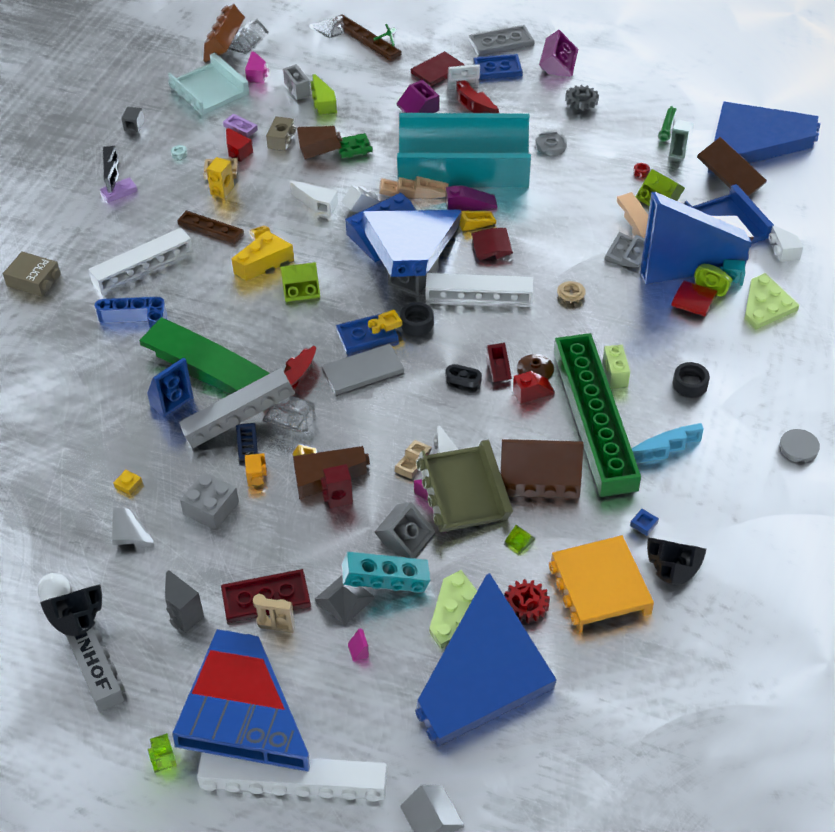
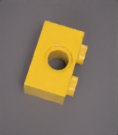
[207,157,234,198]

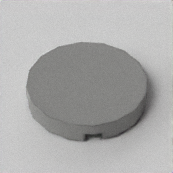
[535,131,567,156]
[780,429,820,463]

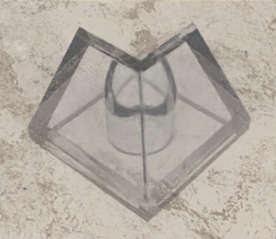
[309,16,345,38]

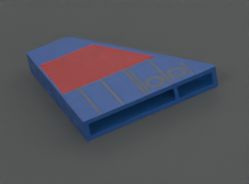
[172,629,310,772]

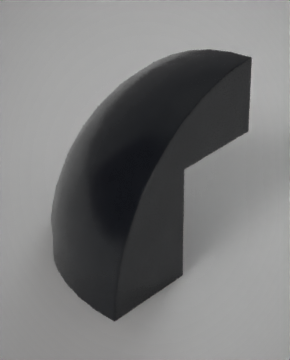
[647,537,707,585]
[40,584,102,636]

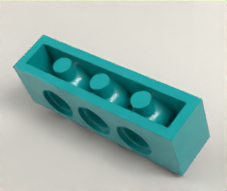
[342,552,431,593]

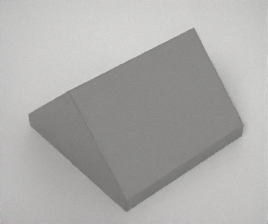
[401,785,464,832]

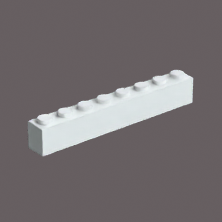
[197,752,387,801]

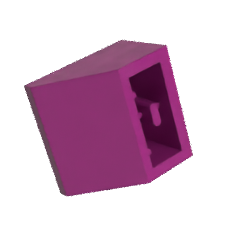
[397,80,440,113]

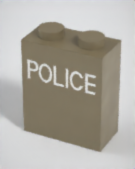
[3,251,61,297]

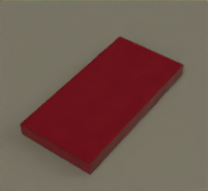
[221,569,311,624]

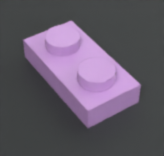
[223,114,258,138]
[100,177,138,203]

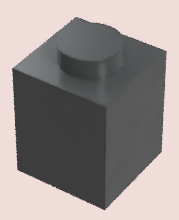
[121,107,145,132]

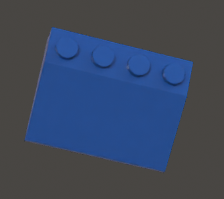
[345,193,416,262]

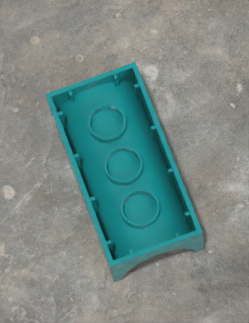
[397,113,531,188]

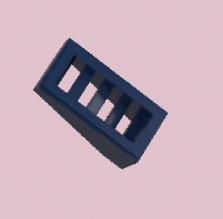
[236,423,258,461]

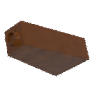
[293,446,370,499]

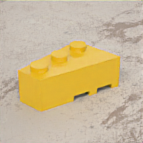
[231,231,294,281]

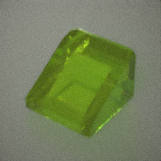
[505,525,535,553]

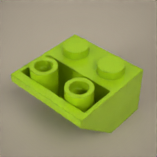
[635,169,685,206]
[280,262,320,302]

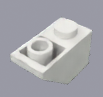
[341,185,381,213]
[769,226,803,262]

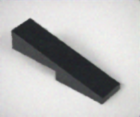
[103,146,119,193]

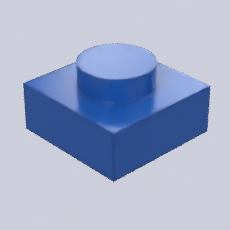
[630,509,659,536]

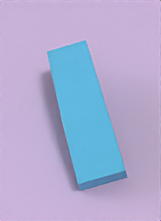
[631,423,704,463]

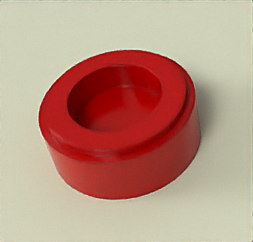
[633,163,650,178]

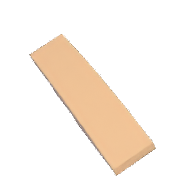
[379,176,448,198]
[616,192,648,238]

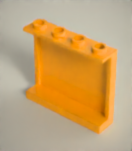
[549,535,654,633]

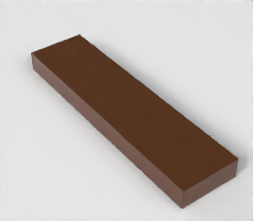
[177,210,244,244]

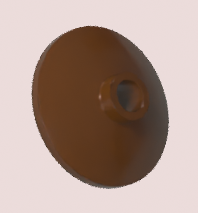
[517,354,554,379]

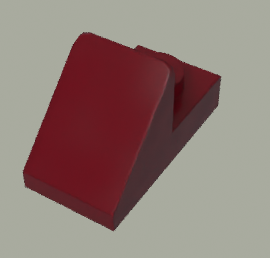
[486,342,512,383]

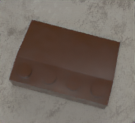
[500,439,584,499]

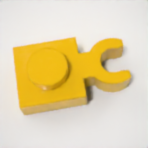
[368,309,402,334]

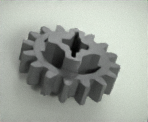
[565,84,599,111]

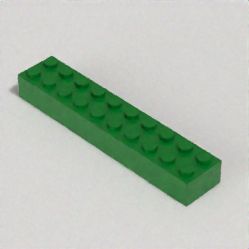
[554,333,641,497]

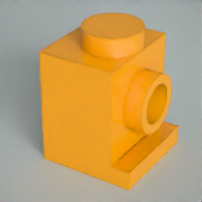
[245,453,267,486]

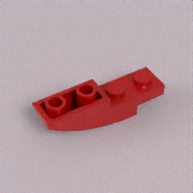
[457,80,499,113]
[284,345,316,390]

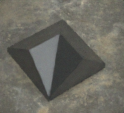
[315,575,375,625]

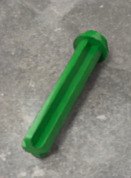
[658,106,677,142]

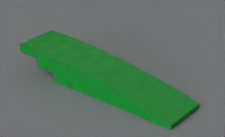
[139,317,270,394]

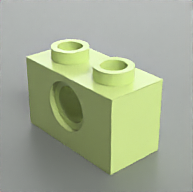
[602,344,630,389]

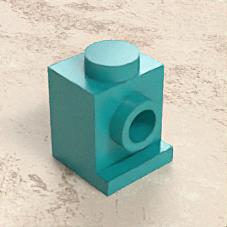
[719,259,746,286]

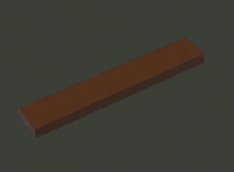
[331,14,402,61]

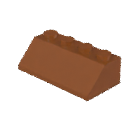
[203,4,245,63]

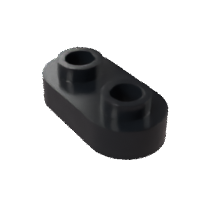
[445,364,482,387]

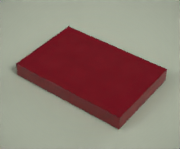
[411,51,465,87]

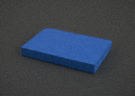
[473,54,523,80]
[336,313,399,354]

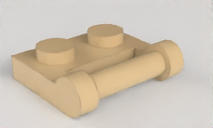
[253,594,295,633]

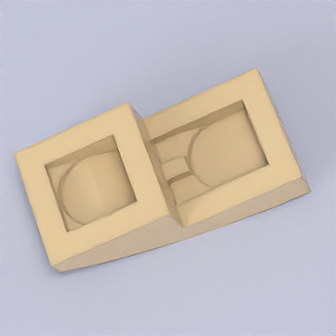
[394,440,432,479]

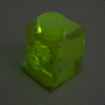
[148,733,177,773]

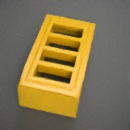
[459,211,497,231]

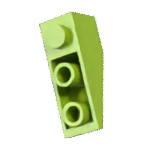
[310,74,337,115]

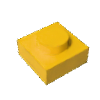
[113,469,142,495]

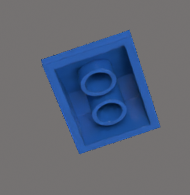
[147,358,194,417]

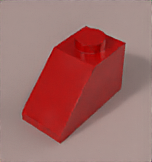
[226,128,253,162]
[513,371,555,404]

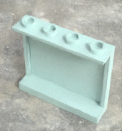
[168,53,249,115]

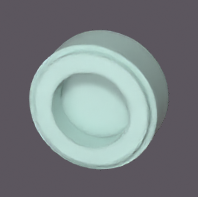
[171,145,187,160]

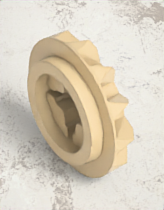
[557,281,586,304]

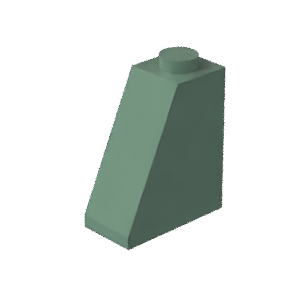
[669,120,694,159]

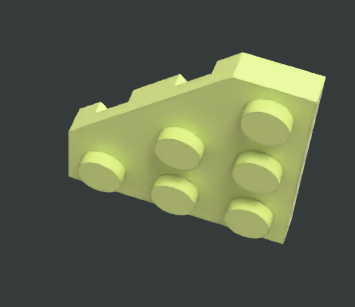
[744,273,799,330]
[429,570,477,648]

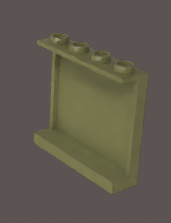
[416,439,513,532]

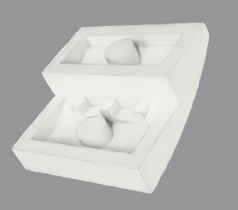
[447,64,480,90]

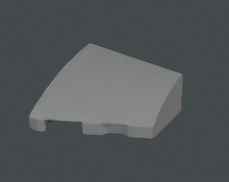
[112,508,154,548]

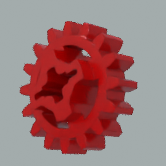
[504,579,550,624]

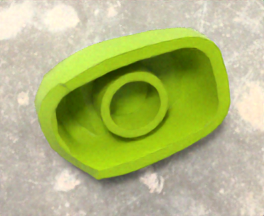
[694,263,732,296]

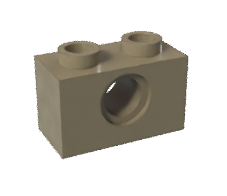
[266,116,296,151]

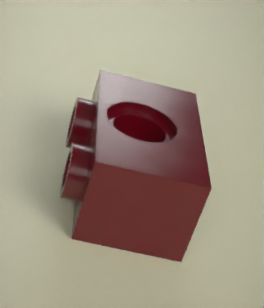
[321,464,353,509]

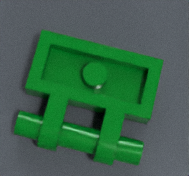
[338,133,373,158]

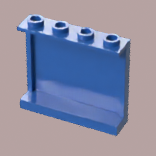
[684,184,774,244]

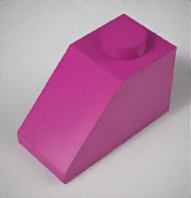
[245,51,269,83]

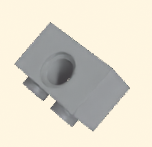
[283,64,311,100]

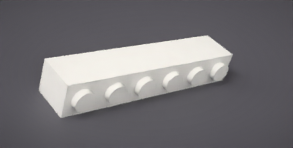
[88,228,193,293]
[426,273,533,304]

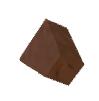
[297,126,343,160]

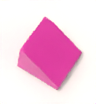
[348,628,369,661]

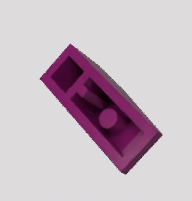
[446,186,497,211]

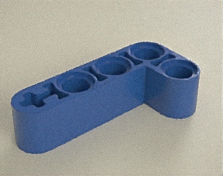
[94,297,167,328]

